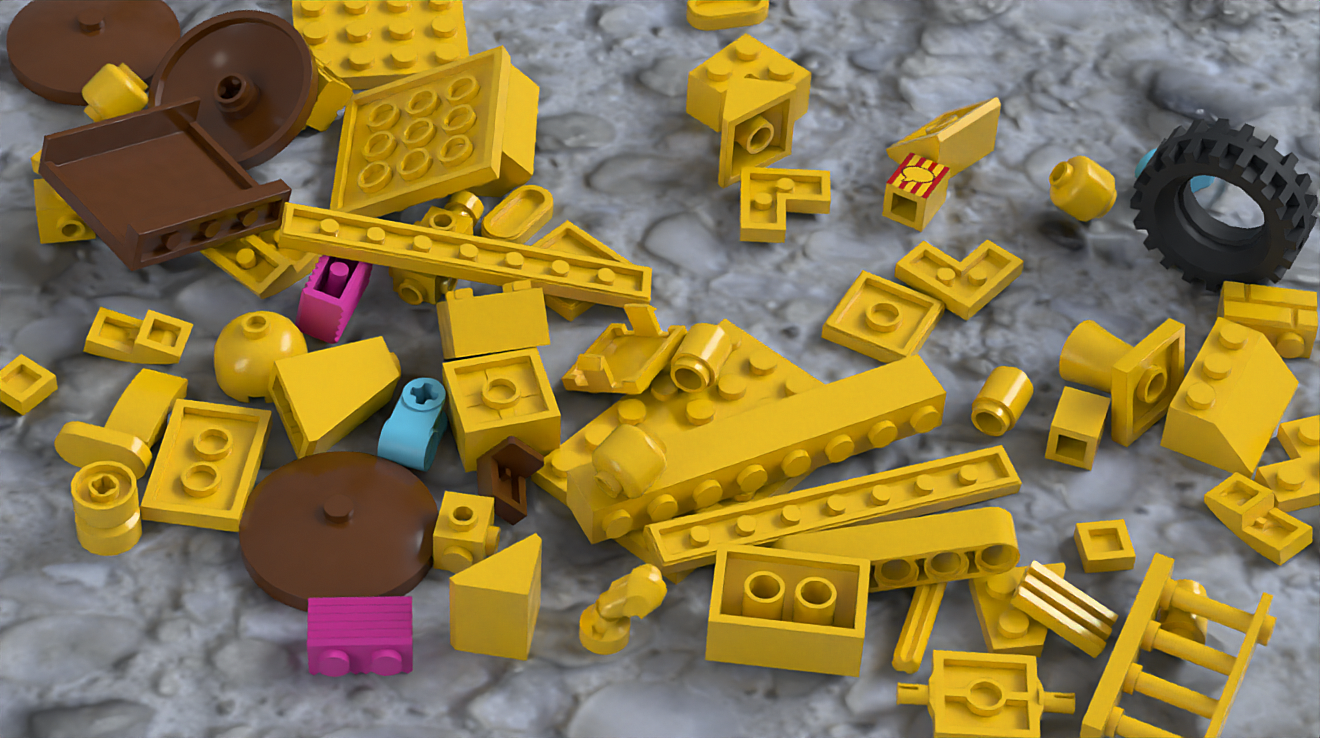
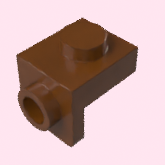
[476,436,544,526]

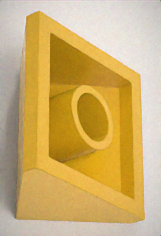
[718,76,798,189]
[885,97,1001,179]
[449,533,542,661]

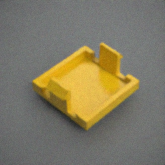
[561,304,687,395]

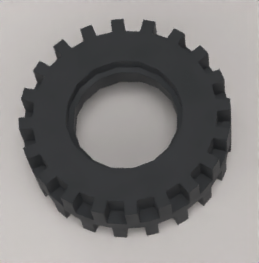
[1130,118,1318,293]

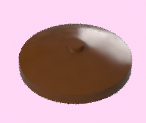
[6,0,181,106]
[147,10,319,171]
[239,451,439,612]

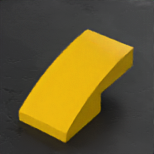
[83,307,193,364]
[104,368,188,449]
[1204,472,1313,566]

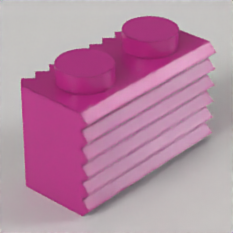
[295,255,373,344]
[307,596,413,677]

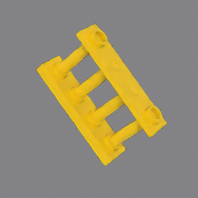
[1080,552,1277,738]

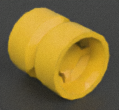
[71,461,142,556]

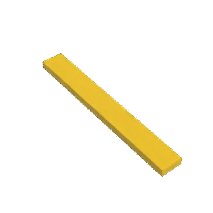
[278,202,652,308]
[642,445,1022,576]

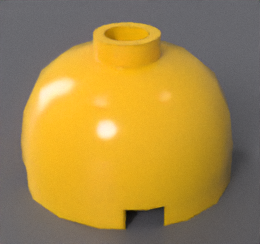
[213,311,308,403]

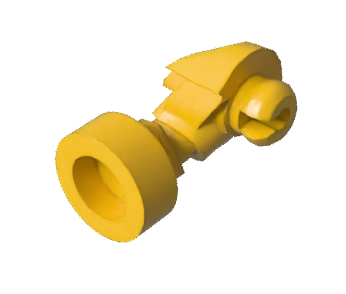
[579,564,667,655]

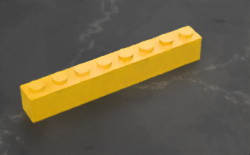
[566,354,947,544]

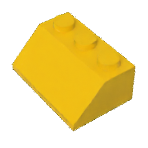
[449,63,539,197]
[1160,317,1299,479]
[705,542,871,677]

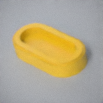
[686,0,769,31]
[481,185,553,244]
[54,421,152,480]

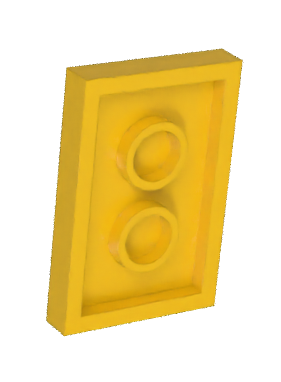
[140,399,273,532]

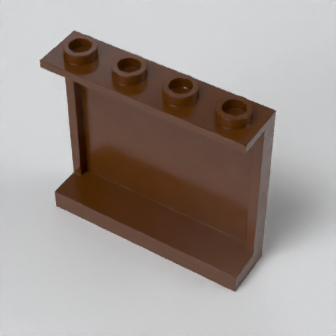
[38,96,292,271]

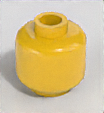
[82,62,149,122]
[1049,155,1117,222]
[592,423,667,499]

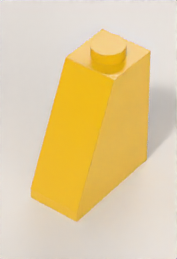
[268,336,401,459]

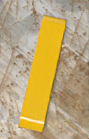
[770,507,1020,593]

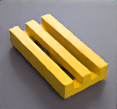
[1010,560,1118,658]

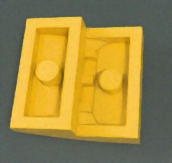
[200,226,322,299]

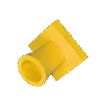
[1059,318,1185,447]

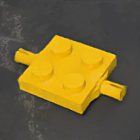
[896,650,1075,738]

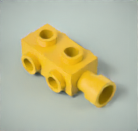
[388,190,484,305]

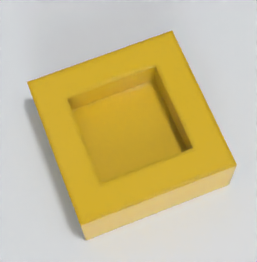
[0,354,58,416]
[1073,519,1136,574]

